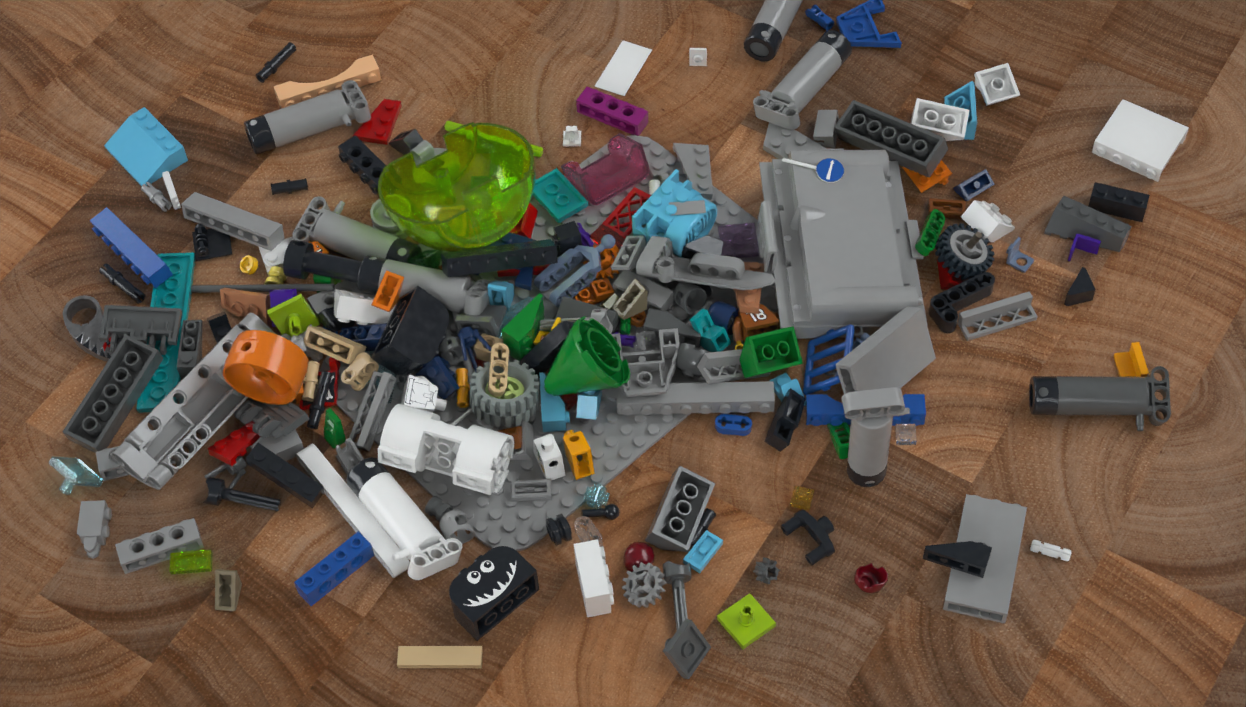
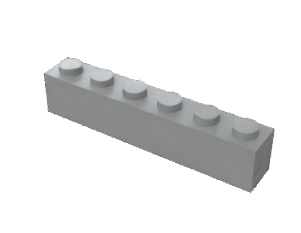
[181,192,285,251]

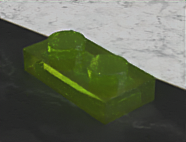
[169,549,213,575]

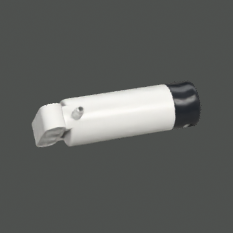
[346,457,462,580]

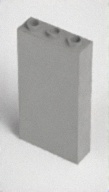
[835,306,936,394]
[943,494,1027,624]

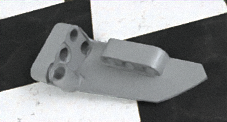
[636,236,776,290]

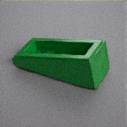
[324,408,346,449]
[827,422,850,459]

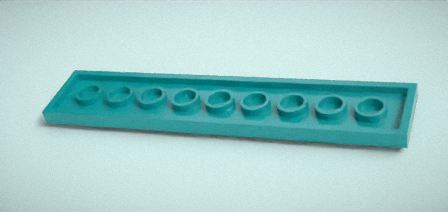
[136,252,195,413]

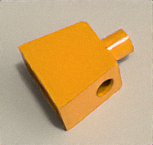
[563,430,595,480]

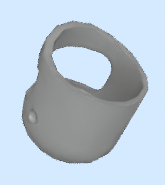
[439,510,476,544]

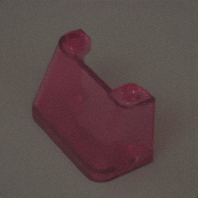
[561,133,650,206]

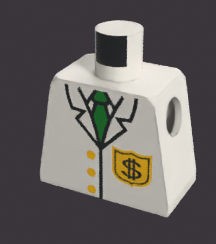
[533,434,566,481]

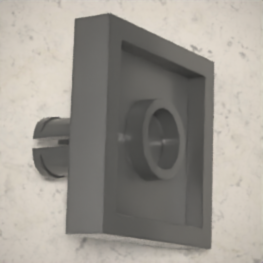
[663,619,711,680]

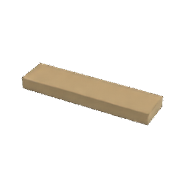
[397,646,483,668]

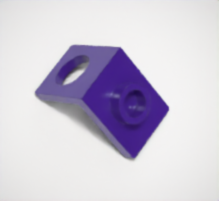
[1068,233,1101,261]

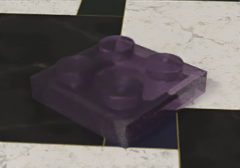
[718,222,759,258]

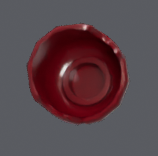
[623,541,655,572]
[854,563,888,594]

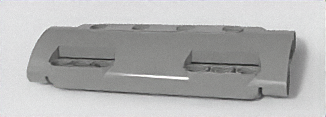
[111,312,292,490]

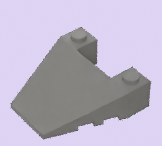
[611,328,680,397]

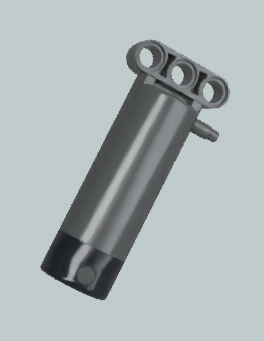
[1029,366,1171,431]

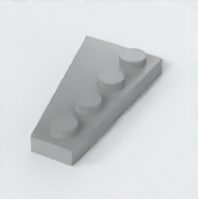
[673,143,713,200]

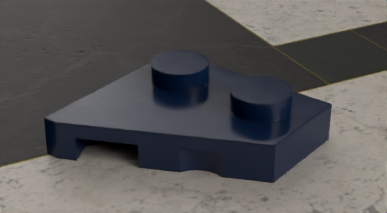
[414,356,460,400]

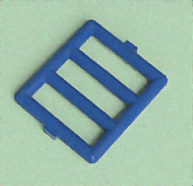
[803,324,854,395]

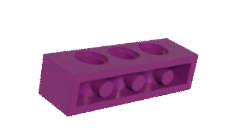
[576,87,648,136]

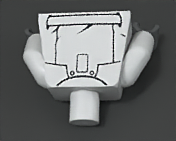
[396,375,447,413]

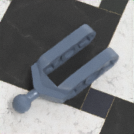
[534,234,616,307]

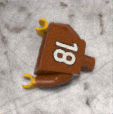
[732,304,780,350]

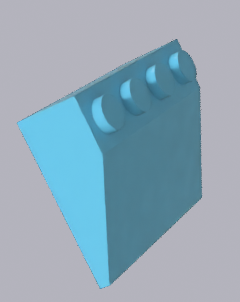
[104,107,188,186]

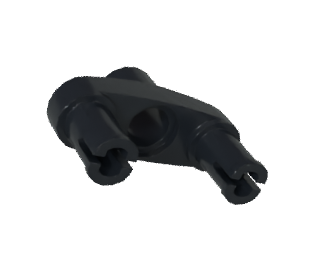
[781,509,835,566]

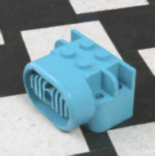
[632,169,717,258]

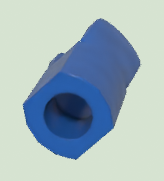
[805,4,834,31]

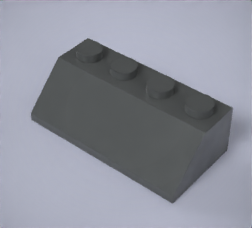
[645,465,715,552]

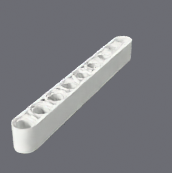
[296,443,410,578]

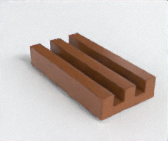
[928,198,966,219]

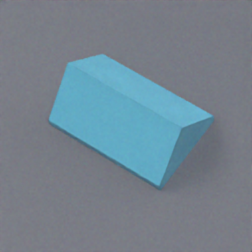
[944,81,977,140]

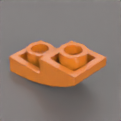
[573,278,614,305]

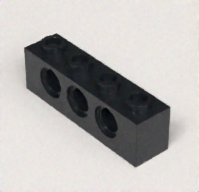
[338,135,400,198]

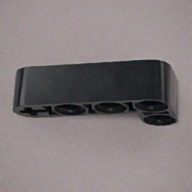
[929,272,995,333]
[520,321,574,378]

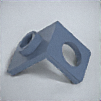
[1006,237,1034,273]

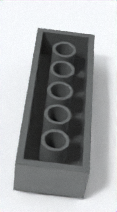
[834,100,948,178]
[63,334,163,453]

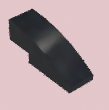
[765,388,806,452]

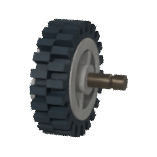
[935,223,995,280]

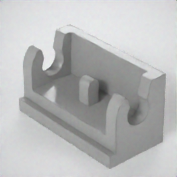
[813,110,840,148]
[335,437,364,476]

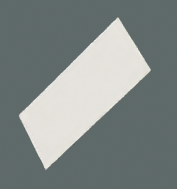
[595,41,652,96]

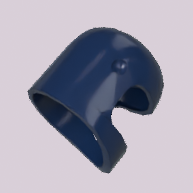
[708,301,739,335]

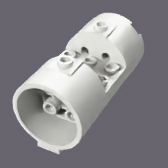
[378,404,514,495]

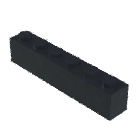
[441,239,558,277]

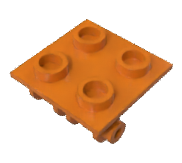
[902,160,952,193]

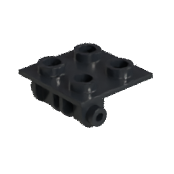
[192,224,233,261]

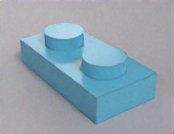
[683,530,723,573]

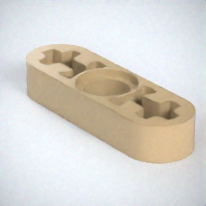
[488,343,509,397]

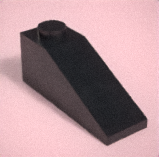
[923,541,992,578]

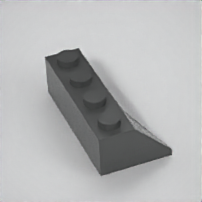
[1044,196,1132,252]

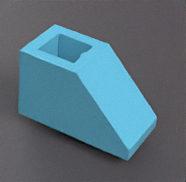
[576,390,602,420]

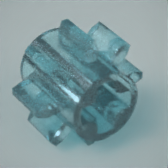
[584,484,610,509]

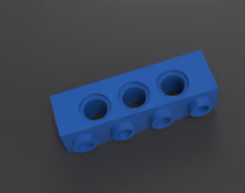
[294,531,374,606]

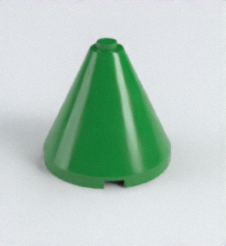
[544,316,630,396]

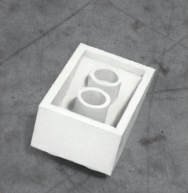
[910,98,969,141]

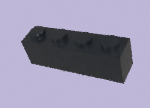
[246,443,324,509]

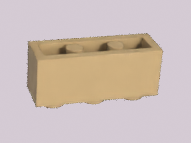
[304,326,366,364]

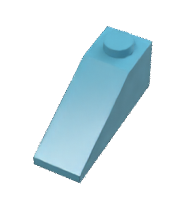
[539,372,570,432]

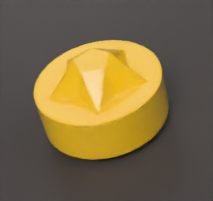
[240,255,258,275]

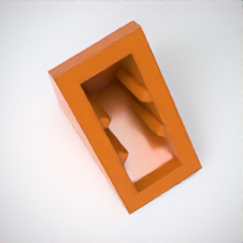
[371,270,404,312]

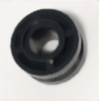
[546,513,572,546]

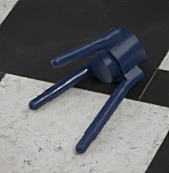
[458,327,492,373]

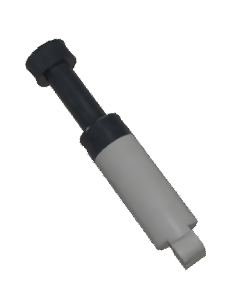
[283,240,492,316]

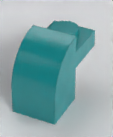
[690,309,731,352]

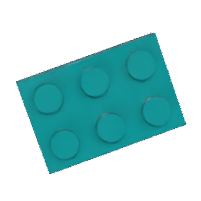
[527,168,588,224]

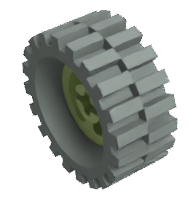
[470,359,539,427]

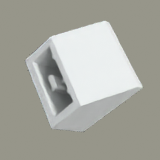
[961,200,1015,242]

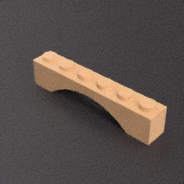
[274,54,381,109]

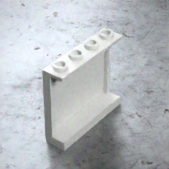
[1092,99,1189,182]

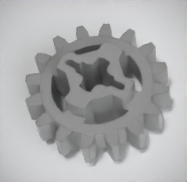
[622,562,667,608]

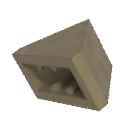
[612,279,648,320]
[215,569,242,611]

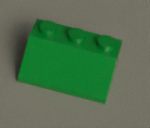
[740,326,803,378]

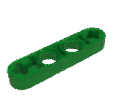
[915,209,946,256]

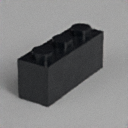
[1088,182,1150,222]

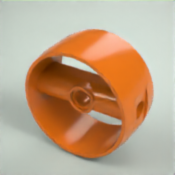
[223,330,309,405]

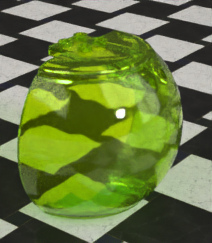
[378,122,536,252]

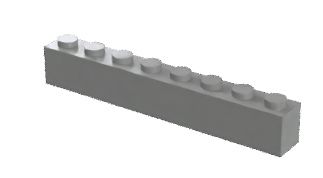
[617,381,775,416]

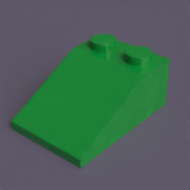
[501,293,545,361]

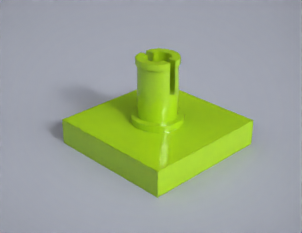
[267,294,320,337]
[717,593,776,649]

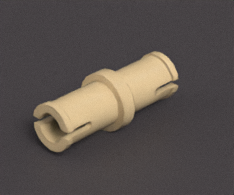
[302,361,320,402]

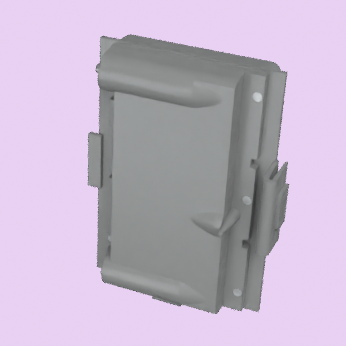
[757,148,928,339]

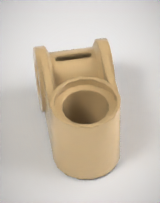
[341,352,379,391]

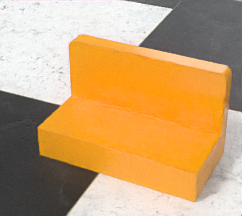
[1113,342,1149,377]

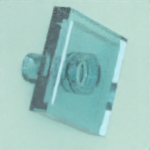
[49,456,103,495]

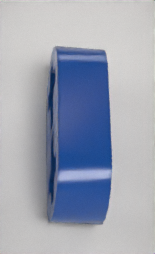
[715,414,752,436]

